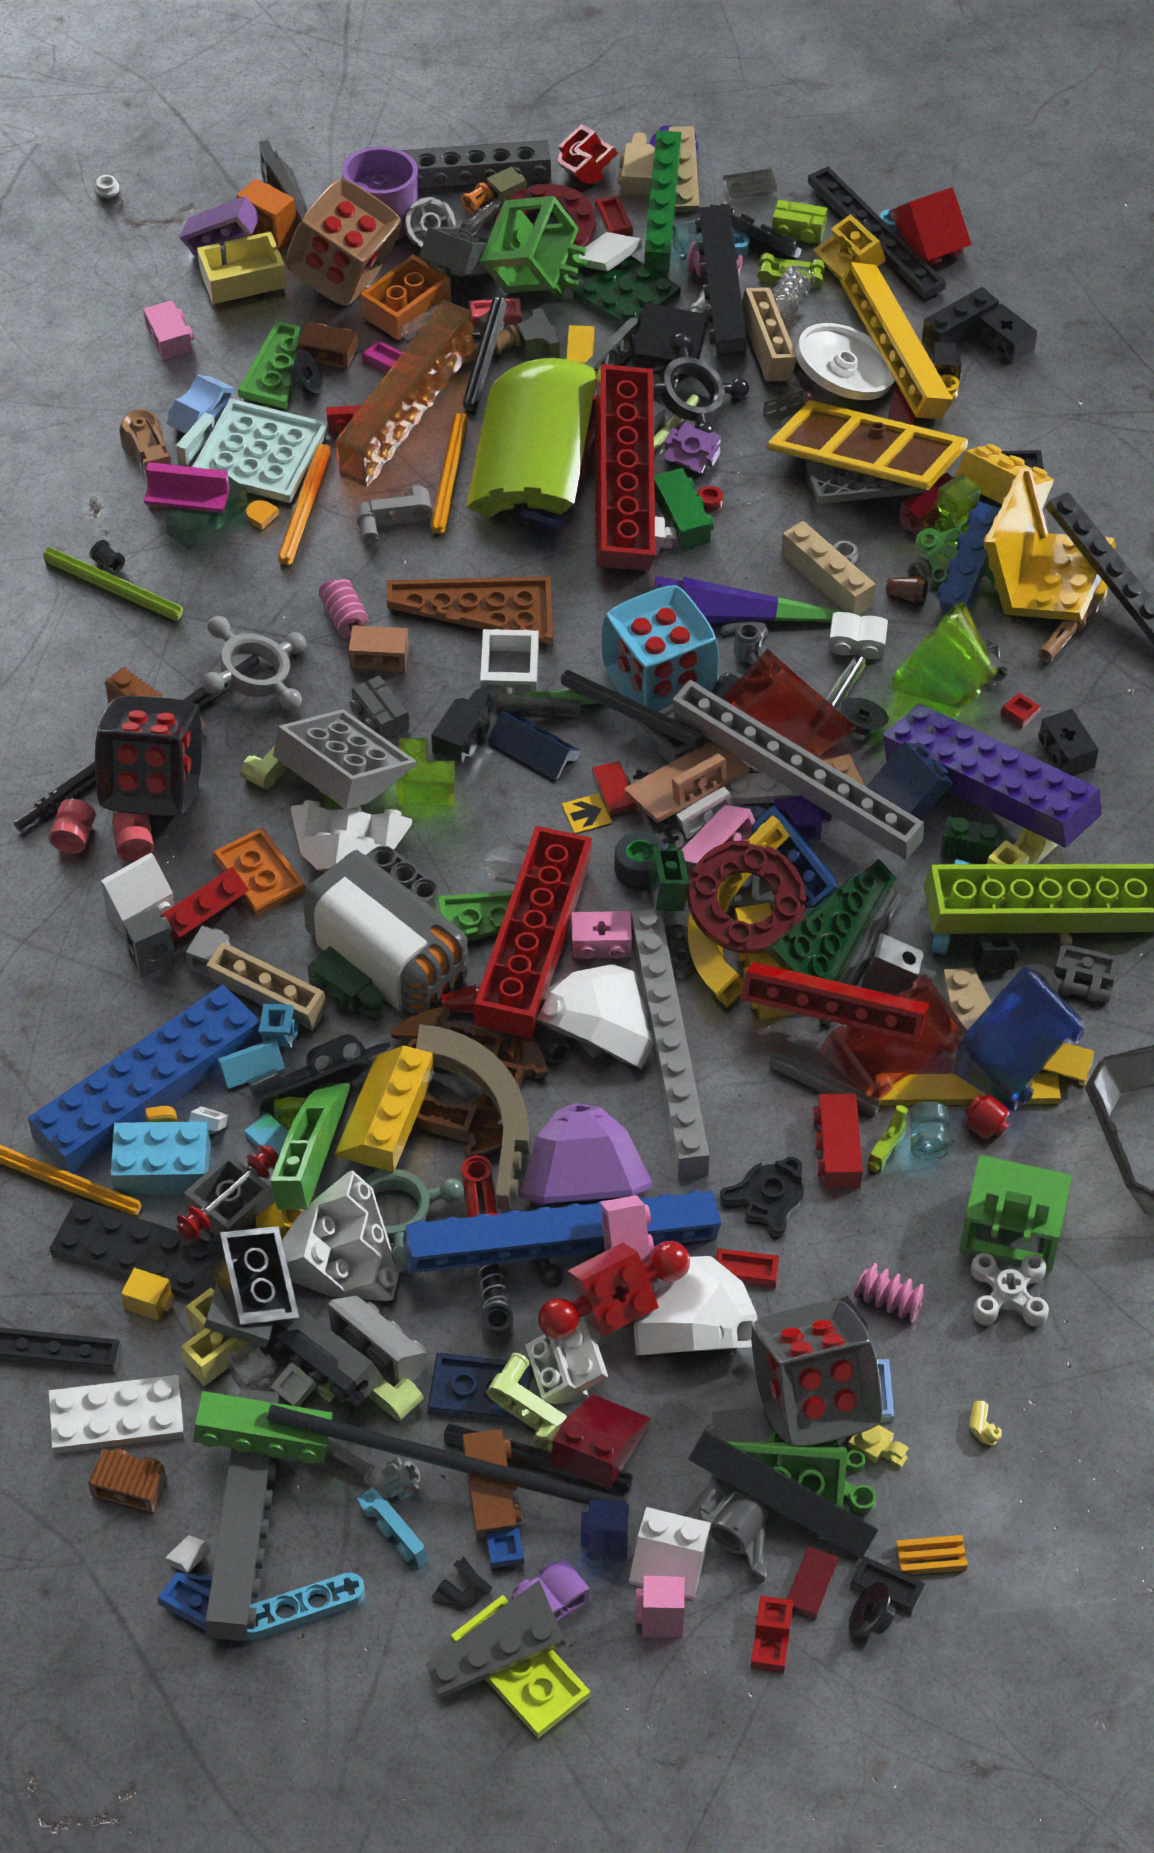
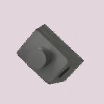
[861,933,936,997]

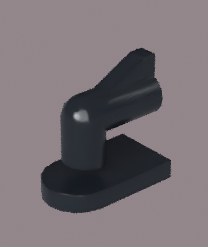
[432,1556,493,1610]

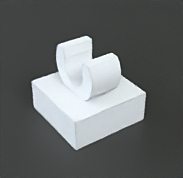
[655,516,677,556]

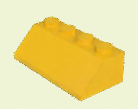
[335,1046,434,1172]

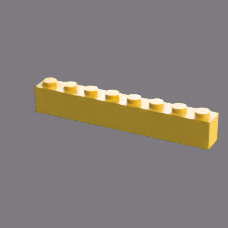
[841,262,953,419]

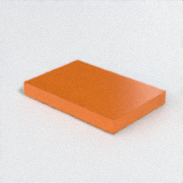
[212,827,306,916]

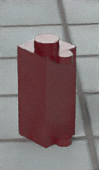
[899,472,970,535]

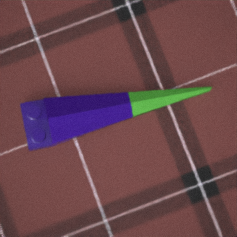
[653,576,862,623]

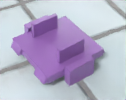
[664,422,721,473]

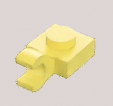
[848,1425,909,1468]

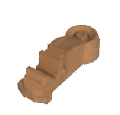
[119,409,171,510]

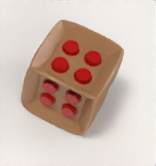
[286,178,401,306]

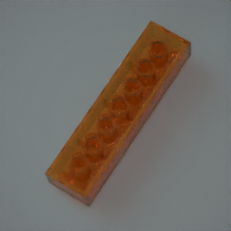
[335,300,475,487]

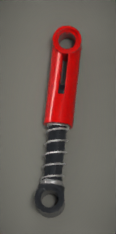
[461,1155,514,1347]

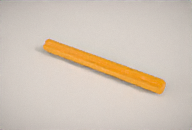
[430,413,467,535]
[277,443,331,566]
[0,1145,142,1217]

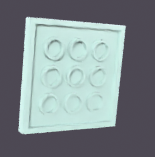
[192,398,329,503]

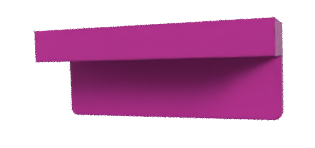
[144,462,230,513]

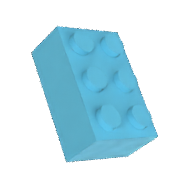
[110,1121,210,1195]

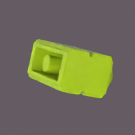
[772,199,828,244]

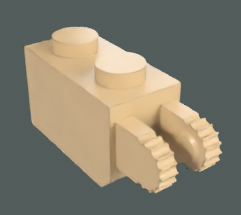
[617,132,655,197]

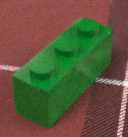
[654,468,714,550]

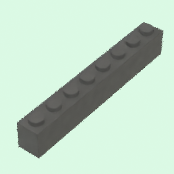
[205,1389,279,1641]

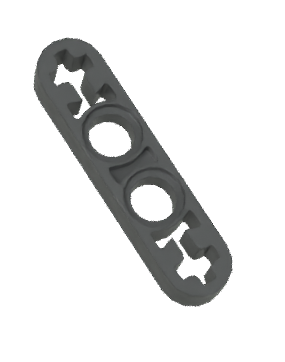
[585,318,640,377]

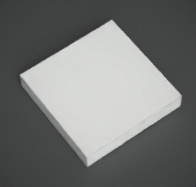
[578,232,642,272]

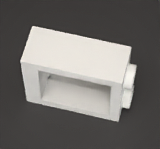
[480,629,539,699]

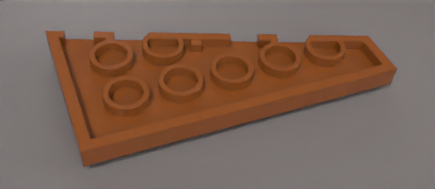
[387,576,553,645]

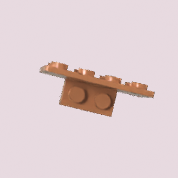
[625,741,749,822]

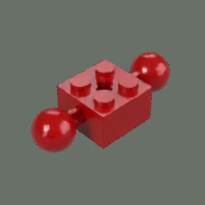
[538,1241,690,1340]

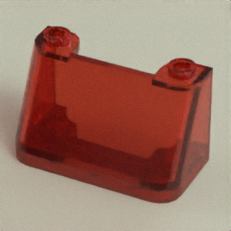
[723,648,856,757]
[820,974,968,1099]

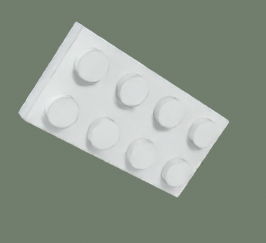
[49,1375,184,1454]

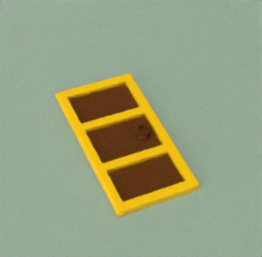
[767,400,968,490]

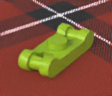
[757,253,825,288]

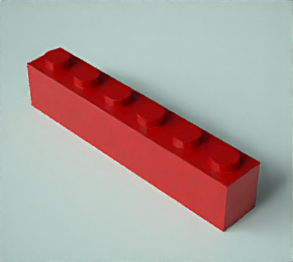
[741,962,929,1042]

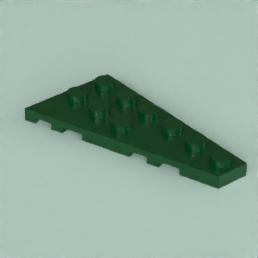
[765,859,897,982]

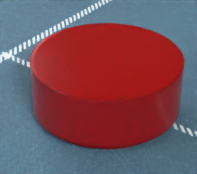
[697,486,723,512]

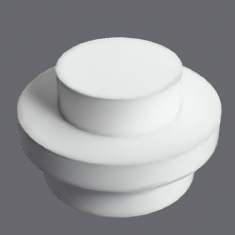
[94,175,119,198]

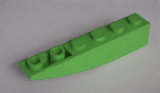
[270,1083,350,1210]

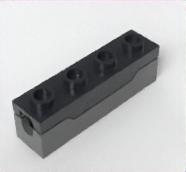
[269,1305,384,1407]

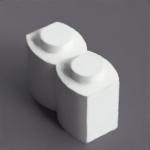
[828,612,888,659]

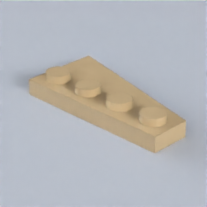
[669,126,700,213]

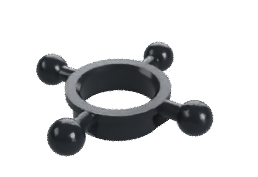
[653,333,749,433]

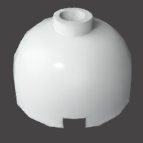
[404,197,456,248]

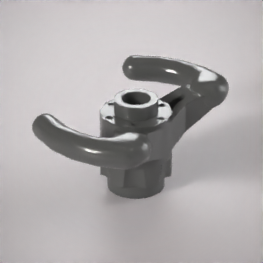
[720,621,773,686]

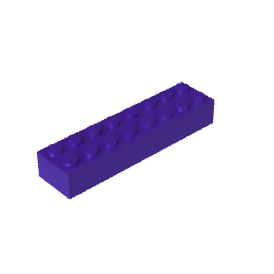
[883,703,1102,848]

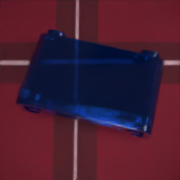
[954,966,1086,1112]

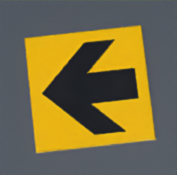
[561,793,612,833]

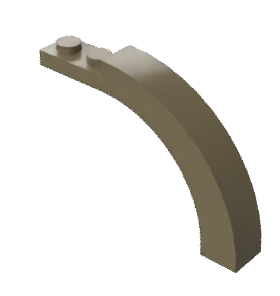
[416,1024,530,1210]

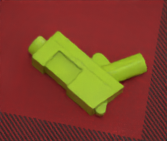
[867,1105,908,1172]

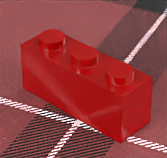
[160,866,249,943]
[813,1094,863,1189]

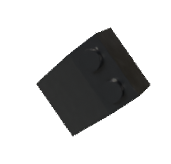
[206,1226,299,1327]

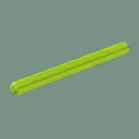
[43,547,183,621]

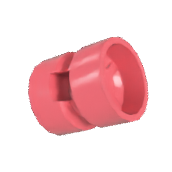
[49,799,96,854]
[112,812,154,862]

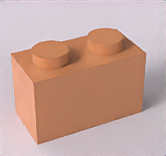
[349,625,409,672]

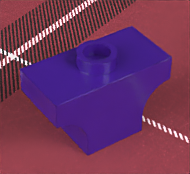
[774,795,832,841]

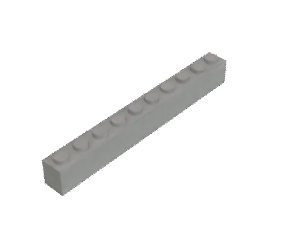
[673,680,924,860]
[631,908,710,1179]

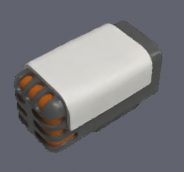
[303,846,468,1015]

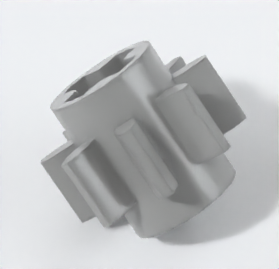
[379,1457,420,1501]

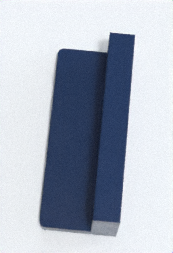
[488,711,581,780]

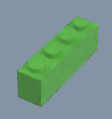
[193,1391,333,1464]

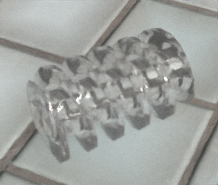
[772,265,815,321]

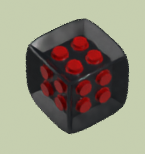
[95,696,202,816]

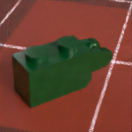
[648,843,690,912]
[308,946,383,1019]

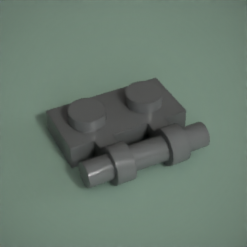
[1054,943,1120,1003]

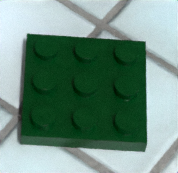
[573,255,681,328]

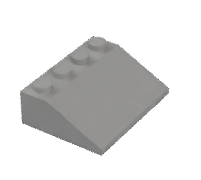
[273,709,417,809]

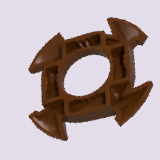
[391,1006,548,1159]

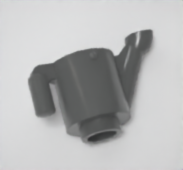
[698,1490,769,1584]

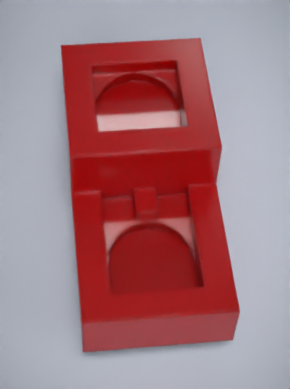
[750,1595,794,1673]

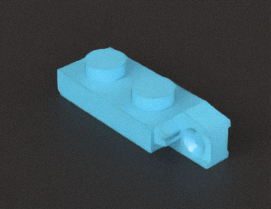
[357,1487,429,1568]

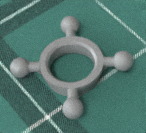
[202,616,307,711]

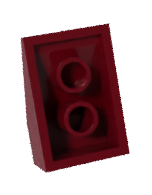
[550,1394,651,1490]

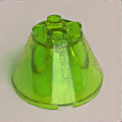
[888,600,998,710]

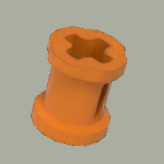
[460,183,494,215]

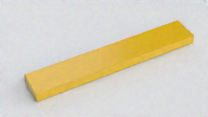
[875,1073,1061,1106]

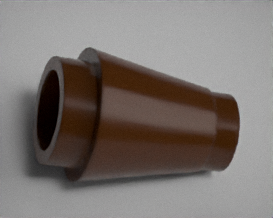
[886,576,928,604]

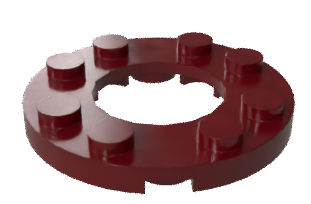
[496,184,596,247]
[687,840,806,954]

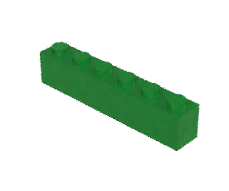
[644,130,682,271]

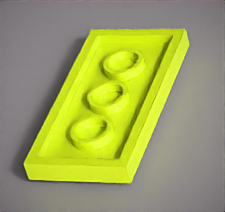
[451,1595,591,1738]

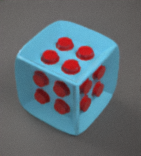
[602,585,719,712]

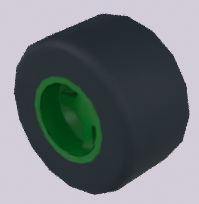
[614,832,666,888]

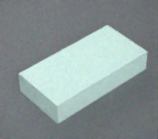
[176,412,215,466]

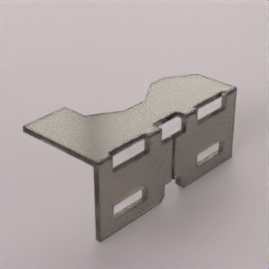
[763,390,805,429]

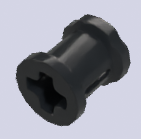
[89,540,125,575]

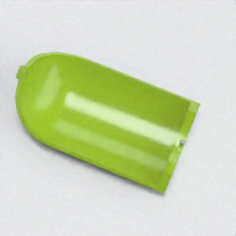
[466,358,596,518]

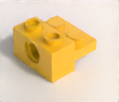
[813,214,886,281]

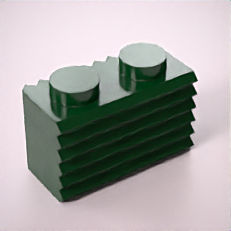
[940,816,1005,864]

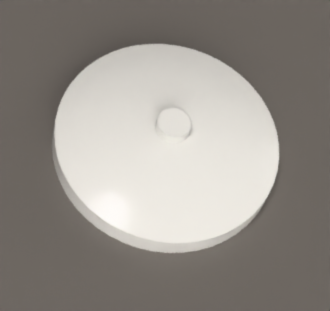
[795,323,895,400]

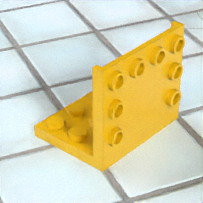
[983,467,1116,621]

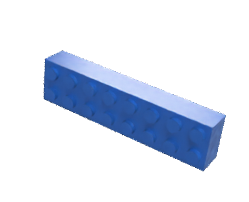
[28,984,263,1174]

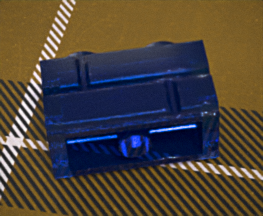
[581,1500,629,1562]

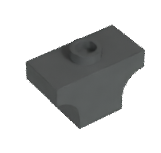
[517,308,560,359]

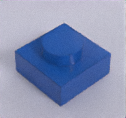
[486,1528,524,1569]

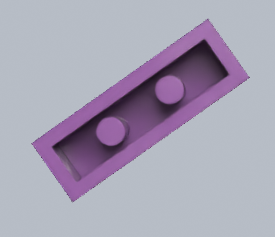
[179,196,260,256]

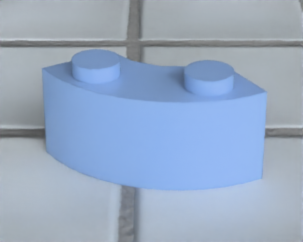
[166,375,235,433]

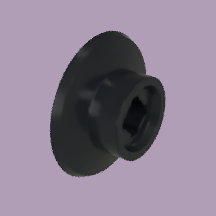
[289,349,323,393]
[840,698,889,735]
[849,1582,895,1637]

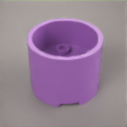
[342,146,418,240]

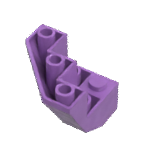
[520,1103,652,1205]

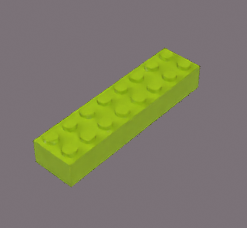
[923,864,1154,934]

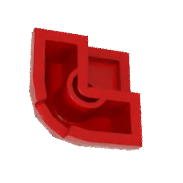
[557,124,618,184]

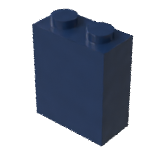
[866,741,953,821]

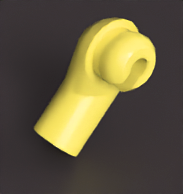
[969,1401,1002,1445]

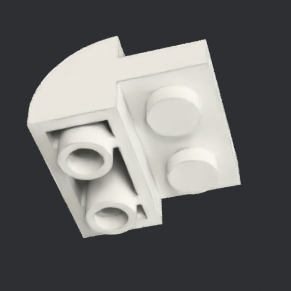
[525,1319,608,1404]

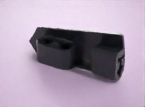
[247,1034,391,1107]

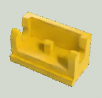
[1026,1034,1095,1086]

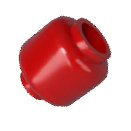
[964,1094,1010,1139]

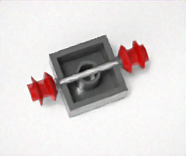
[177,1145,279,1241]

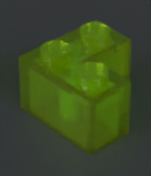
[934,473,981,545]
[396,738,456,805]

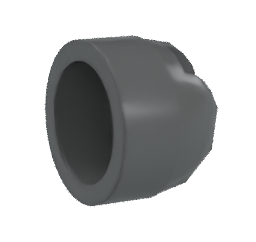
[907,560,930,580]

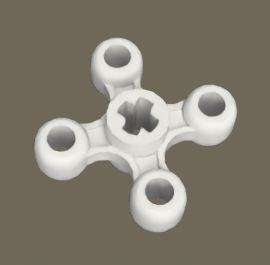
[971,1253,1049,1326]

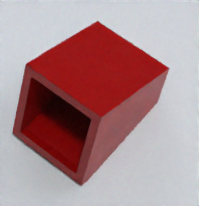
[889,187,972,266]

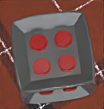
[751,1301,883,1447]

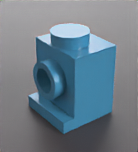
[259,1004,299,1047]

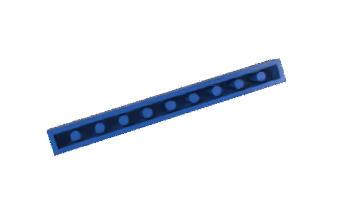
[403,1190,721,1274]

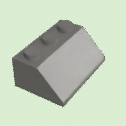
[328,1295,427,1387]

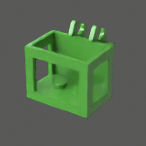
[480,196,587,297]
[959,1155,1072,1270]

